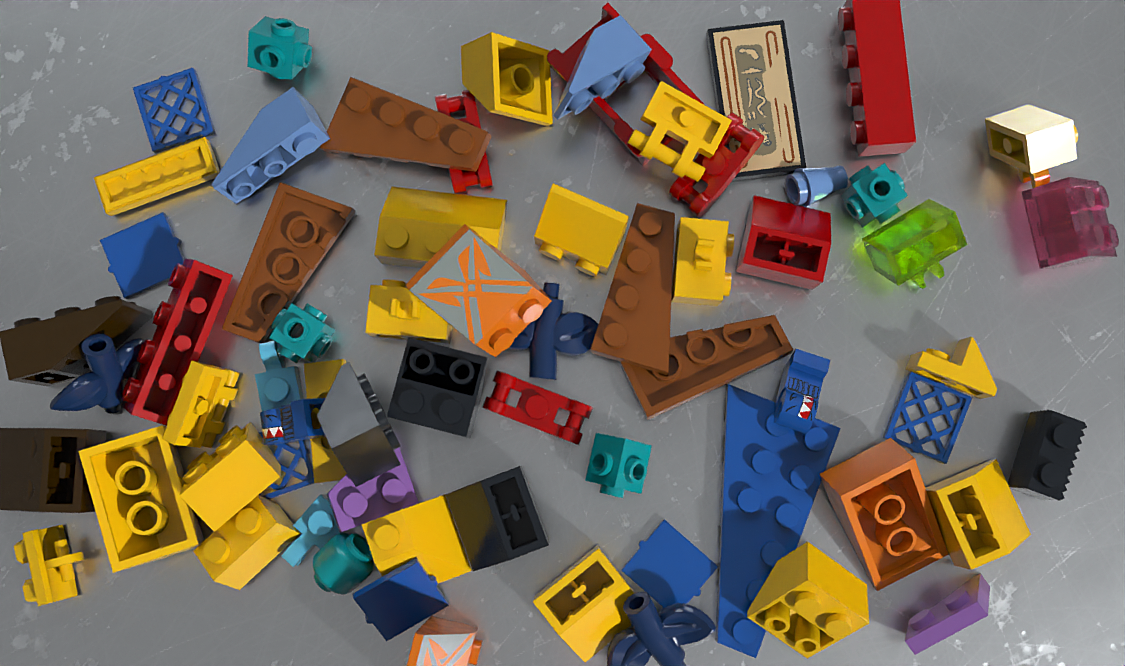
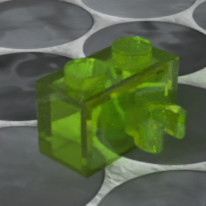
[862,199,967,289]

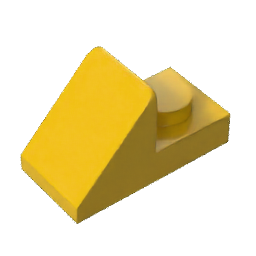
[905,336,997,399]

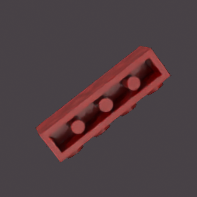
[838,0,916,157]
[121,259,233,426]

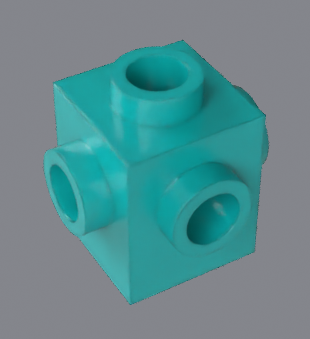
[247,16,312,80]
[841,163,908,228]
[269,303,335,363]
[585,433,652,498]

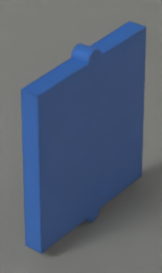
[100,212,185,299]
[621,519,718,608]
[353,557,449,641]

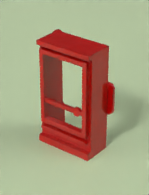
[547,3,704,166]

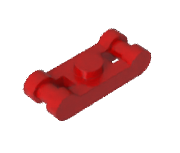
[435,90,493,193]
[669,113,765,218]
[482,370,593,445]

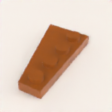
[320,77,492,172]
[222,182,356,343]
[591,203,675,375]
[619,315,793,420]

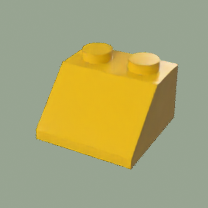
[534,183,629,276]

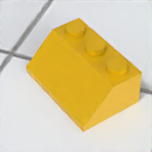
[374,186,508,268]
[78,425,204,573]

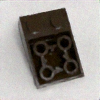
[0,296,153,386]
[0,428,107,513]

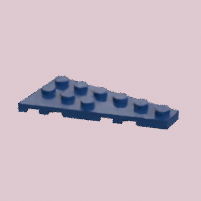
[715,384,841,658]

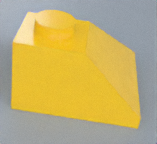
[461,32,553,126]
[361,494,472,583]

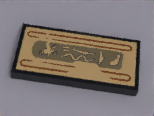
[706,20,806,181]

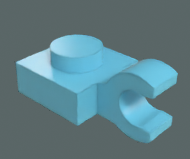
[255,341,304,411]
[281,494,344,567]

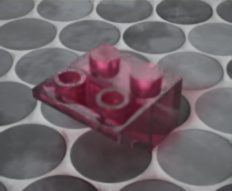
[1022,177,1119,269]

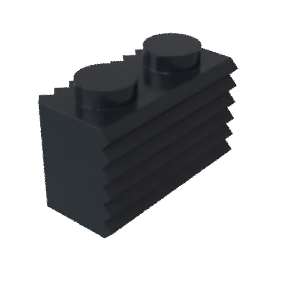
[1008,409,1087,501]

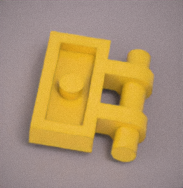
[627,81,732,182]
[162,361,240,448]

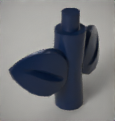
[509,282,599,380]
[50,334,145,414]
[607,592,716,666]

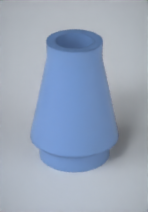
[785,165,848,207]

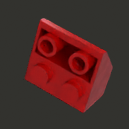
[736,195,832,290]

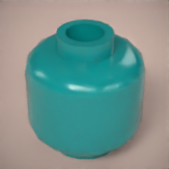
[313,533,374,595]

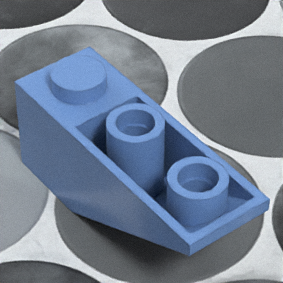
[554,15,652,120]
[212,87,330,204]

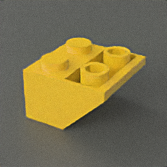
[179,422,281,532]
[925,459,1031,570]
[747,541,869,659]
[533,545,635,663]

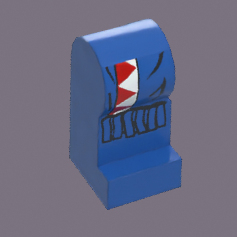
[774,348,830,434]
[260,398,325,445]

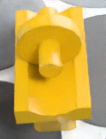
[14,525,85,606]

